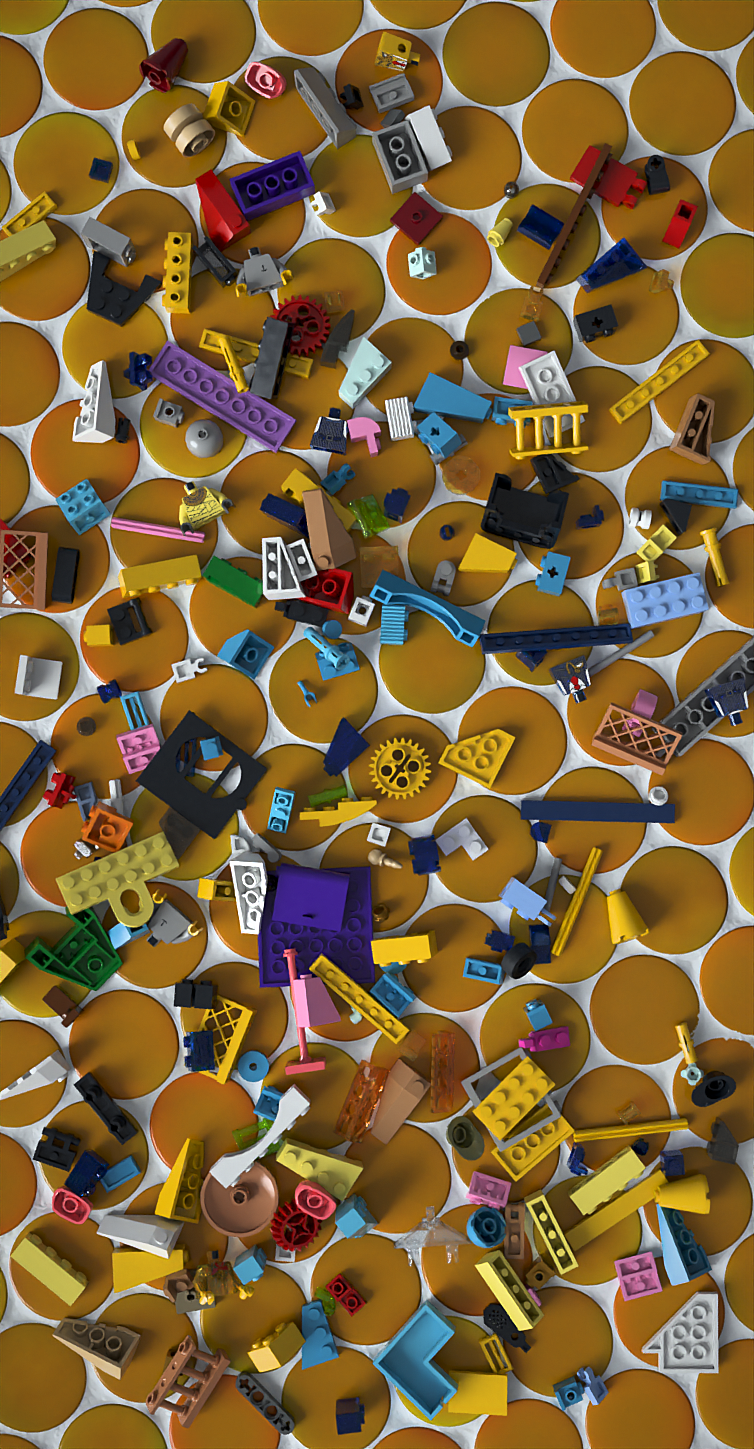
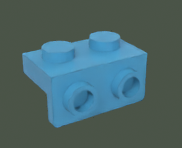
[491,397,533,428]
[315,642,360,681]
[368,972,416,1018]
[253,1086,283,1121]

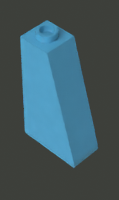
[413,372,493,423]

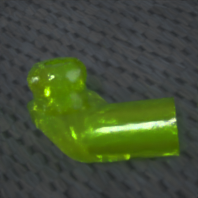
[314,1287,336,1316]

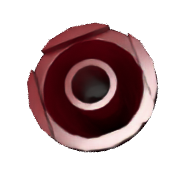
[139,38,188,93]

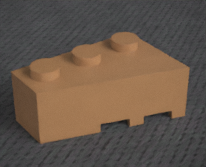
[669,394,715,465]

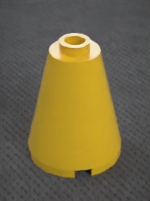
[607,889,650,945]
[654,1174,710,1214]

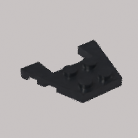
[86,251,162,327]

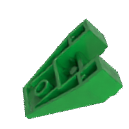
[24,906,123,991]

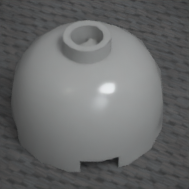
[185,419,223,458]

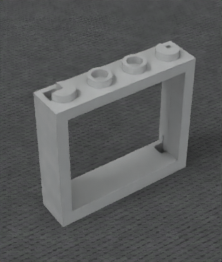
[461,1047,562,1152]

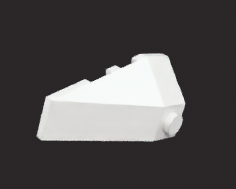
[73,360,116,443]
[230,853,267,934]
[0,1050,71,1100]
[97,1214,184,1259]

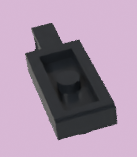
[274,600,329,628]

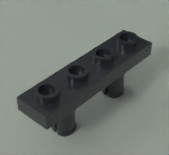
[74,1071,138,1145]

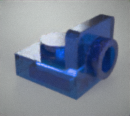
[576,505,604,530]
[567,1142,588,1176]

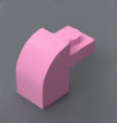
[347,417,381,457]
[622,689,658,737]

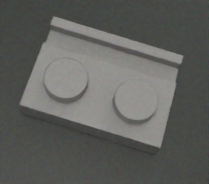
[369,73,414,114]

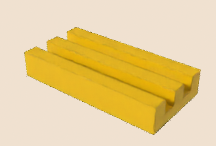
[479,1332,513,1373]

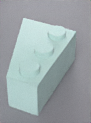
[339,337,392,409]

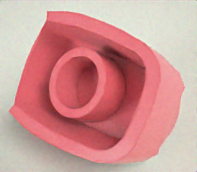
[245,62,287,99]
[295,1180,336,1220]
[52,1185,93,1224]

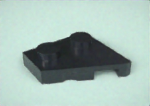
[530,454,579,494]

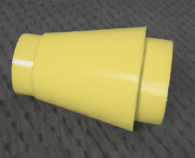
[487,218,513,247]

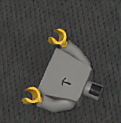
[236,247,294,297]
[147,889,203,947]

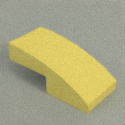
[636,525,677,562]

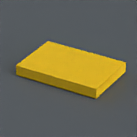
[448,1370,508,1416]

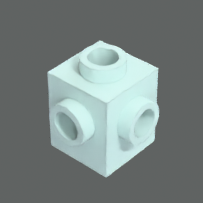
[408,247,437,279]

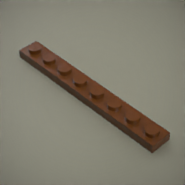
[536,143,613,289]

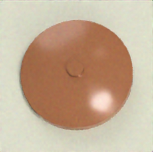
[200,1160,279,1237]

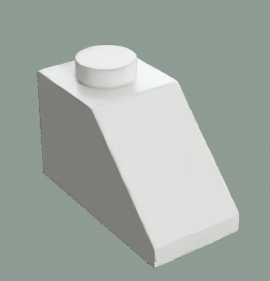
[286,539,318,582]

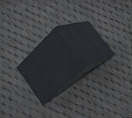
[659,498,692,536]

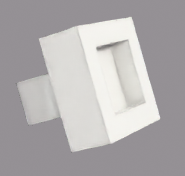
[310,191,336,216]

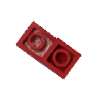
[325,1273,367,1317]

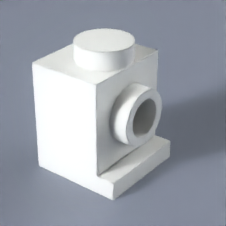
[348,596,375,627]

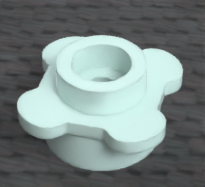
[681,1062,704,1085]

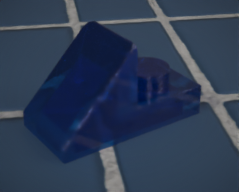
[528,924,551,964]

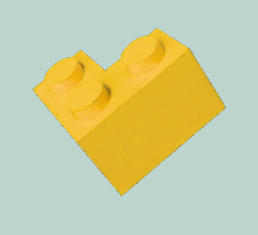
[247,1322,306,1372]

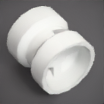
[629,508,652,529]

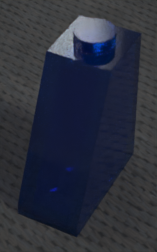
[259,493,310,539]
[323,717,370,777]

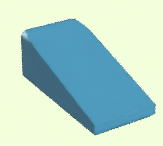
[463,957,505,985]

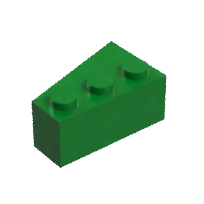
[202,556,264,608]

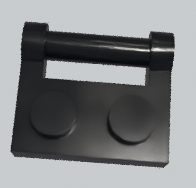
[107,597,153,646]

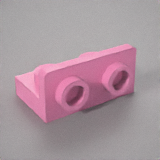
[465,1171,511,1211]

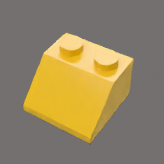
[203,81,255,136]

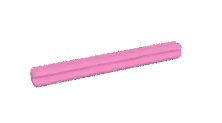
[111,517,205,543]

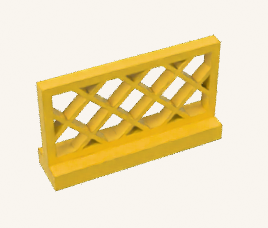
[184,994,257,1085]

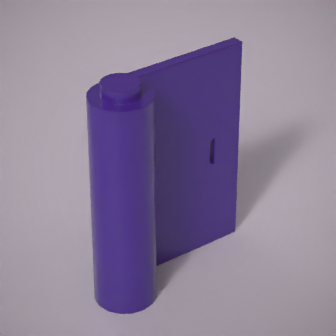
[272,863,350,932]

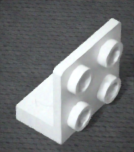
[15,655,63,700]

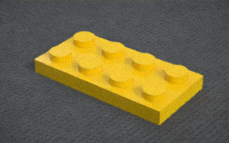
[472,1056,556,1140]
[490,1102,575,1182]

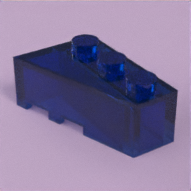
[576,238,648,294]

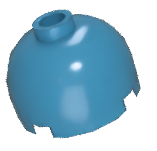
[466,1207,506,1248]

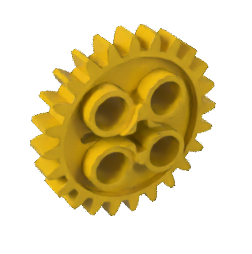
[369,738,431,800]

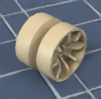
[164,103,215,157]

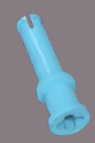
[303,627,350,670]

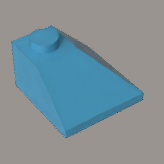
[217,629,274,680]

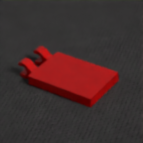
[570,145,647,209]

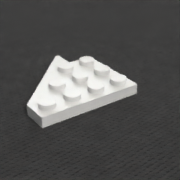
[642,1292,718,1373]

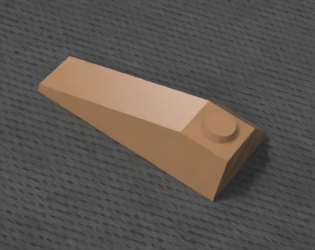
[302,488,357,571]
[371,1058,431,1144]

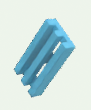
[120,691,150,730]

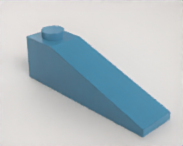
[657,1204,712,1286]

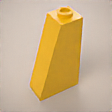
[112,1244,189,1293]

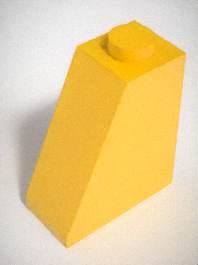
[458,533,518,573]

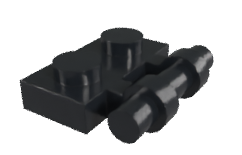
[32,1127,81,1172]

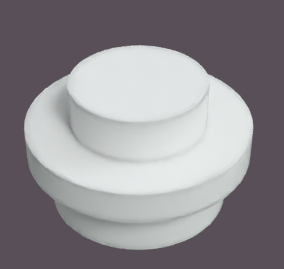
[649,787,668,806]

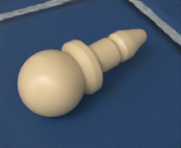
[368,849,403,868]

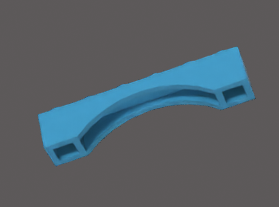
[370,570,485,647]

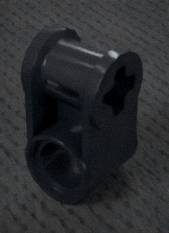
[645,155,670,196]

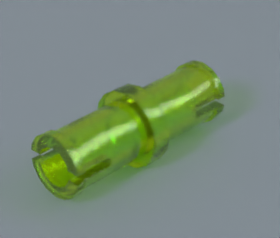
[308,785,348,808]

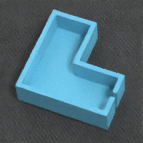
[373,1299,458,1421]

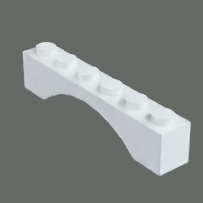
[209,1084,311,1188]

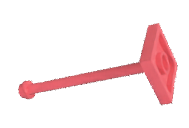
[283,948,326,1075]

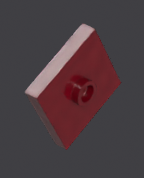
[390,192,443,246]

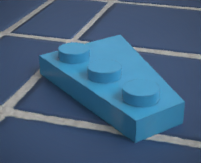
[302,1299,339,1370]

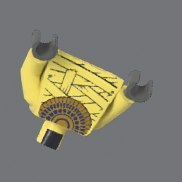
[179,481,236,536]

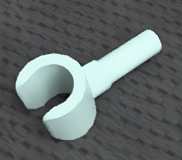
[349,1005,362,1024]

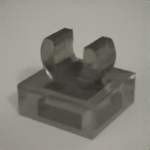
[73,838,99,860]

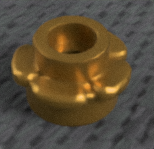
[372,904,390,922]

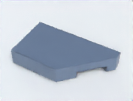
[74,782,98,821]

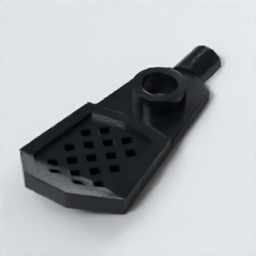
[483,1303,531,1353]

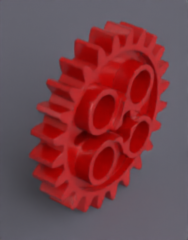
[270,295,331,357]

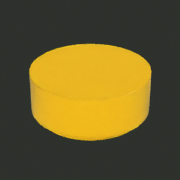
[127,139,141,160]

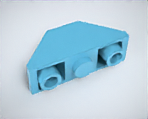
[267,787,296,834]

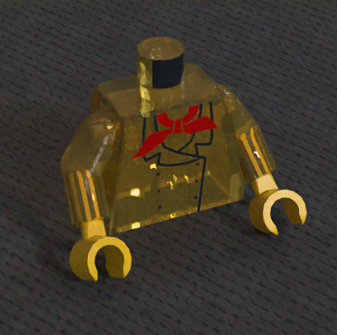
[192,1250,254,1305]

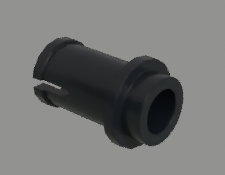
[114,418,131,444]

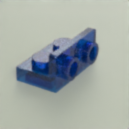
[183,1030,215,1072]

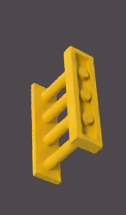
[508,401,588,459]

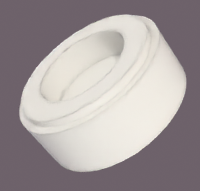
[559,875,577,894]

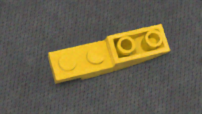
[300,797,377,827]

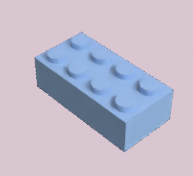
[621,572,709,630]

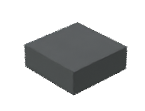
[380,109,405,128]
[516,321,542,347]

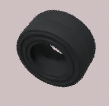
[501,943,537,979]

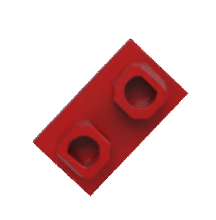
[43,772,77,809]

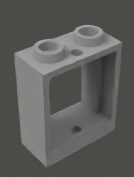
[80,217,136,267]

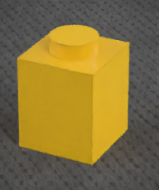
[84,625,113,647]

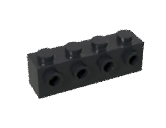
[250,317,295,399]

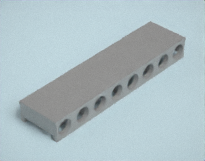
[652,636,754,757]

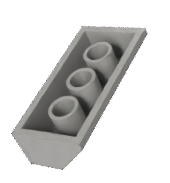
[294,67,357,149]

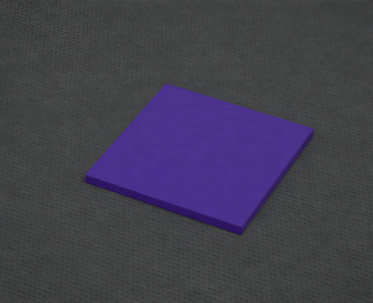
[258,866,375,988]

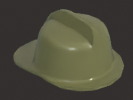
[446,1116,485,1161]

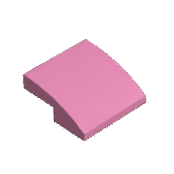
[503,345,547,389]
[116,724,161,774]
[614,1251,663,1301]

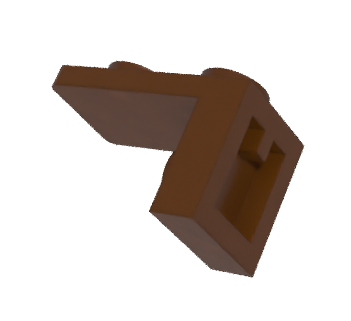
[42,985,84,1028]

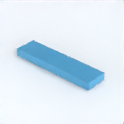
[660,480,738,509]

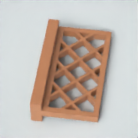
[0,530,48,610]
[591,702,683,775]

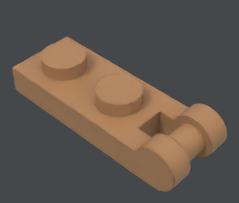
[504,1202,525,1259]

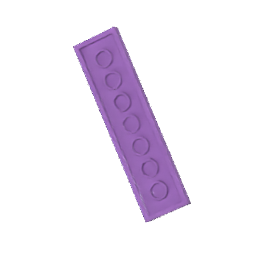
[147,340,297,454]

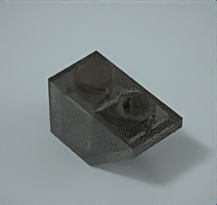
[706,1117,739,1165]

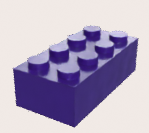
[229,151,315,221]

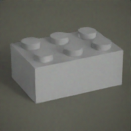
[372,120,428,194]

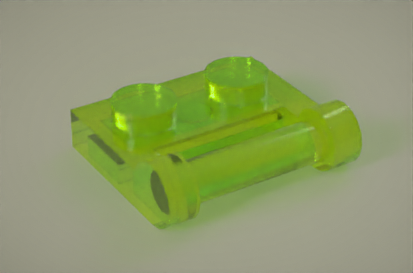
[347,494,390,538]
[232,1118,281,1160]

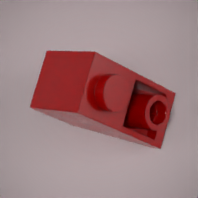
[662,199,698,249]

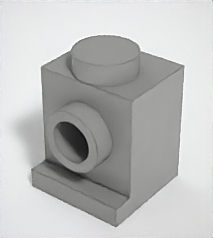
[153,398,185,428]

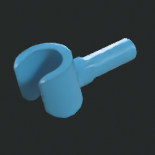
[298,681,317,707]

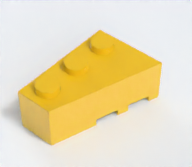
[371,930,438,967]

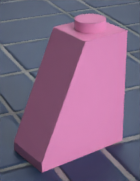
[293,974,341,1027]

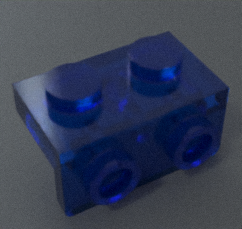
[517,205,564,250]

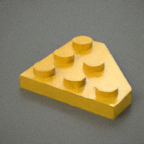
[438,729,516,789]

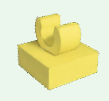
[635,561,659,584]

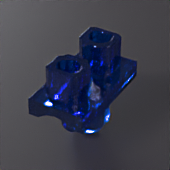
[123,351,153,391]

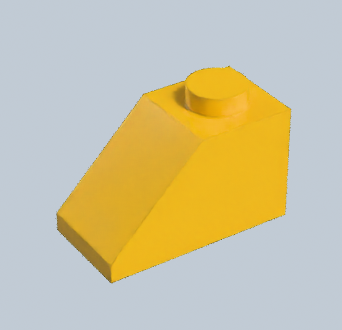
[197,878,236,901]

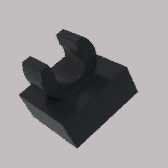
[339,84,364,110]

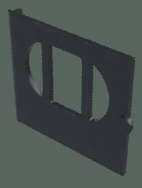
[136,710,267,839]

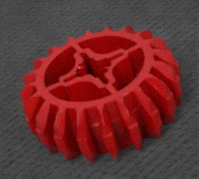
[270,1198,322,1252]

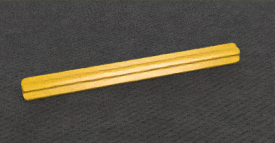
[551,847,603,956]
[573,1118,688,1142]

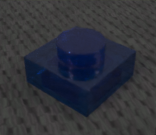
[89,158,113,183]

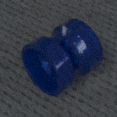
[97,679,122,704]

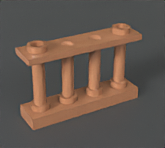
[145,1335,231,1428]

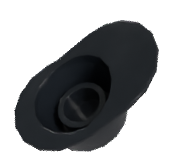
[691,1071,736,1107]

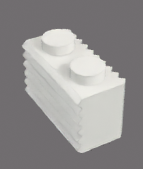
[385,397,417,441]

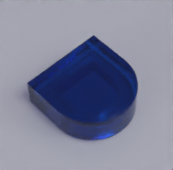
[530,822,552,843]

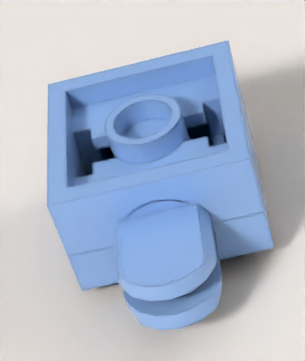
[499,877,557,927]

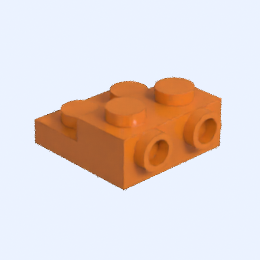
[81,802,134,853]

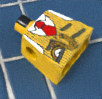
[374,32,420,71]

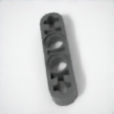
[235,1372,295,1435]

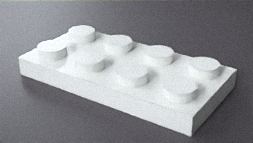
[518,351,585,437]

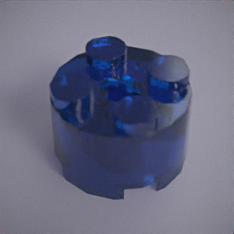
[408,834,441,876]

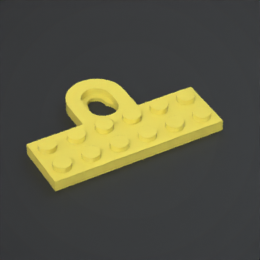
[56,831,179,928]

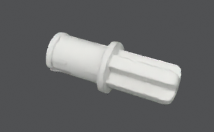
[109,779,125,816]

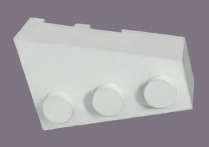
[403,105,452,172]
[262,537,306,600]

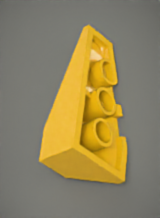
[155,1138,204,1224]

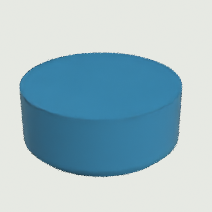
[322,620,342,639]

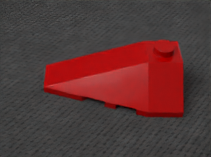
[195,169,251,252]
[293,568,354,614]

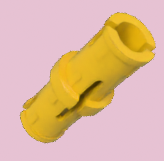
[675,1022,698,1064]

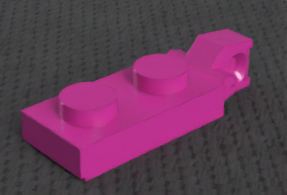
[519,1026,570,1052]

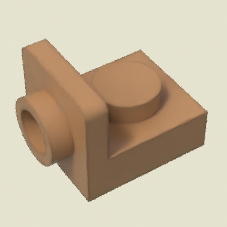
[163,1268,196,1302]

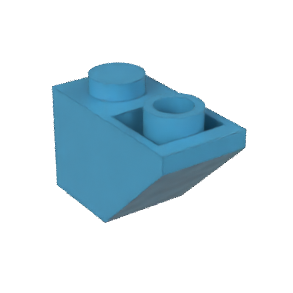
[107,923,150,950]
[523,999,553,1032]

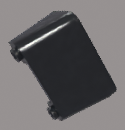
[481,473,569,549]

